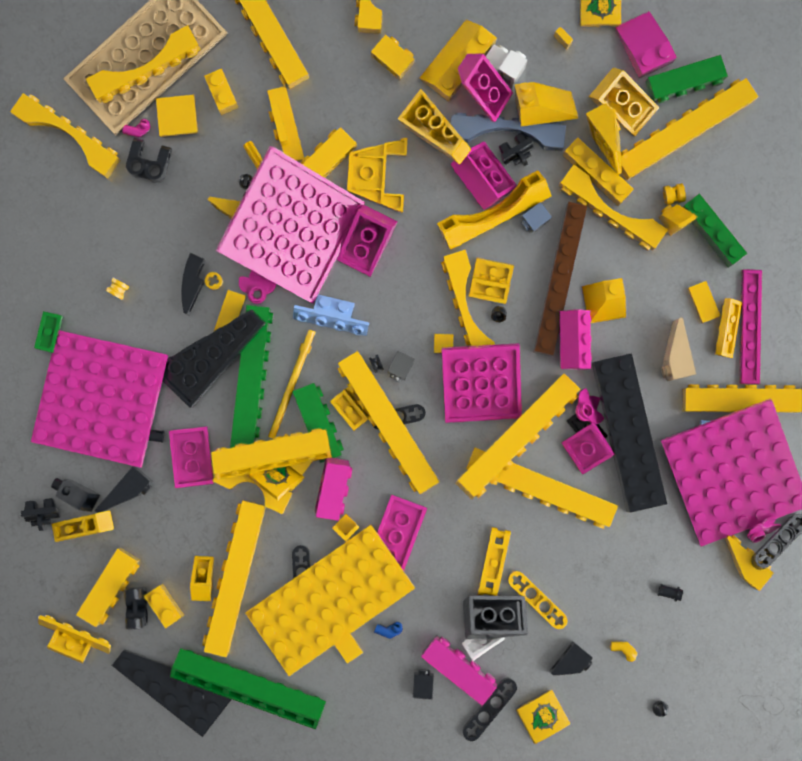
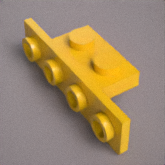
[267,86,304,161]
[38,615,111,664]

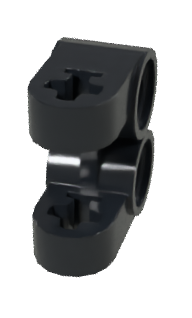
[126,138,172,183]
[124,587,148,629]

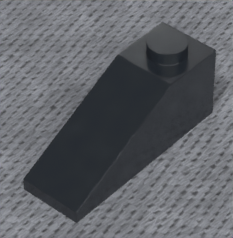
[94,466,153,513]

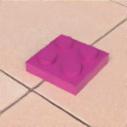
[562,422,615,475]

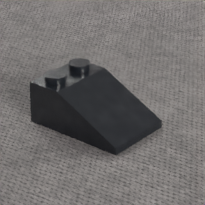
[463,596,528,639]

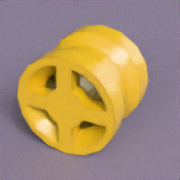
[105,278,129,300]

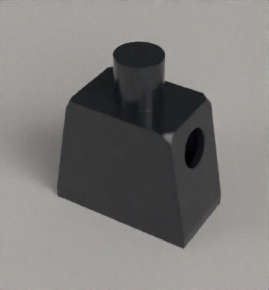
[51,478,100,512]

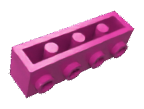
[421,635,497,706]

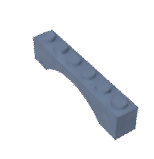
[450,113,566,151]

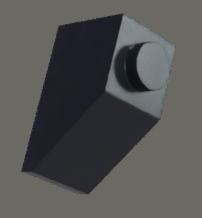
[549,641,593,676]

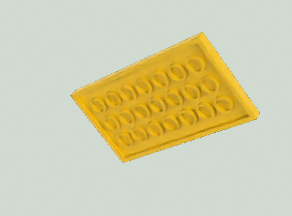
[245,525,415,676]

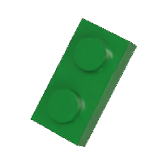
[34,311,63,353]

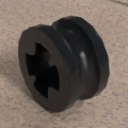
[369,354,384,374]

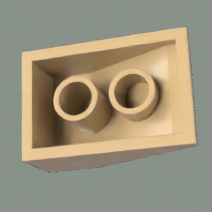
[661,317,696,381]

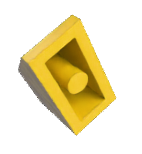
[190,556,214,601]

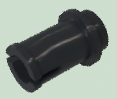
[148,430,165,443]
[658,584,683,602]

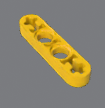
[508,571,568,629]

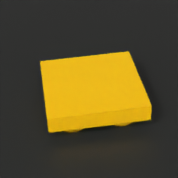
[156,95,198,137]

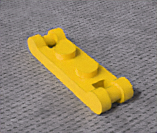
[477,527,511,596]

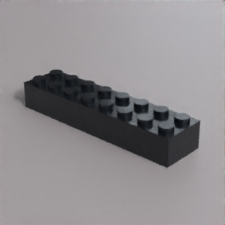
[592,353,667,513]

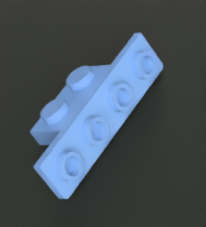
[293,294,369,336]

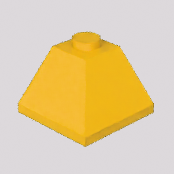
[582,278,626,324]

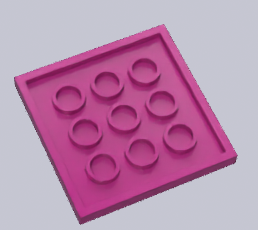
[442,343,522,423]

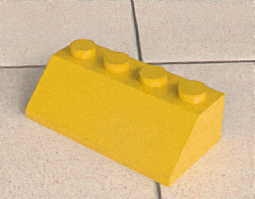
[419,19,497,102]

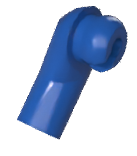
[374,622,403,639]

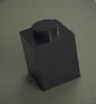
[413,669,434,699]

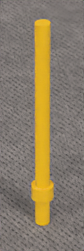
[268,329,315,438]

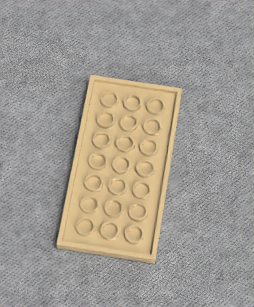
[63,0,228,136]

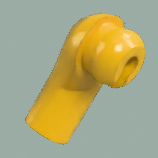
[610,641,637,662]

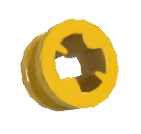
[205,272,223,290]

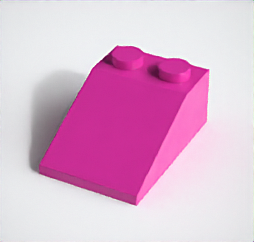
[615,11,677,78]
[337,205,398,277]

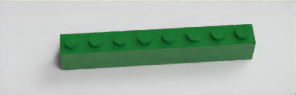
[230,305,274,448]
[170,648,326,730]

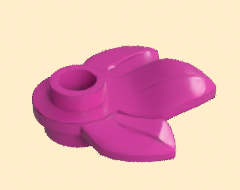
[239,271,276,304]
[576,388,604,424]
[747,516,781,543]

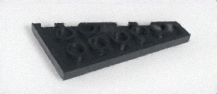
[162,310,266,408]
[111,649,232,737]

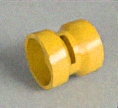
[663,183,686,205]

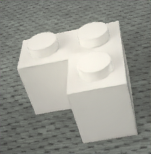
[486,44,527,88]

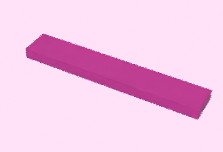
[740,269,762,385]

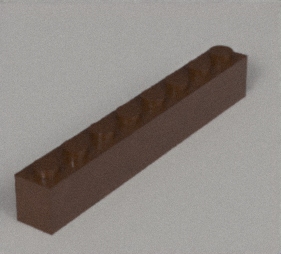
[533,202,587,357]

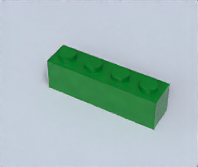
[645,55,728,104]
[683,193,748,268]
[293,383,344,463]

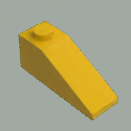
[658,204,697,236]
[51,511,114,542]

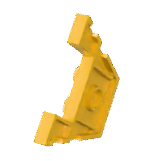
[347,138,408,213]

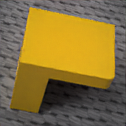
[332,514,360,541]

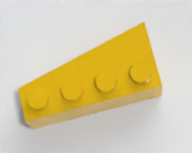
[398,89,471,165]

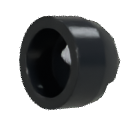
[239,174,253,190]
[491,306,507,323]
[652,701,669,717]

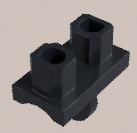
[499,132,534,167]
[21,498,60,531]

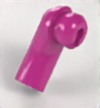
[122,119,150,137]

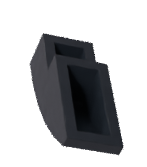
[181,253,206,316]

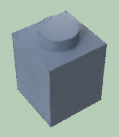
[521,202,552,233]

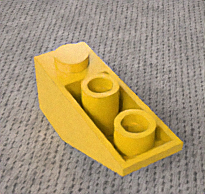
[724,535,774,591]

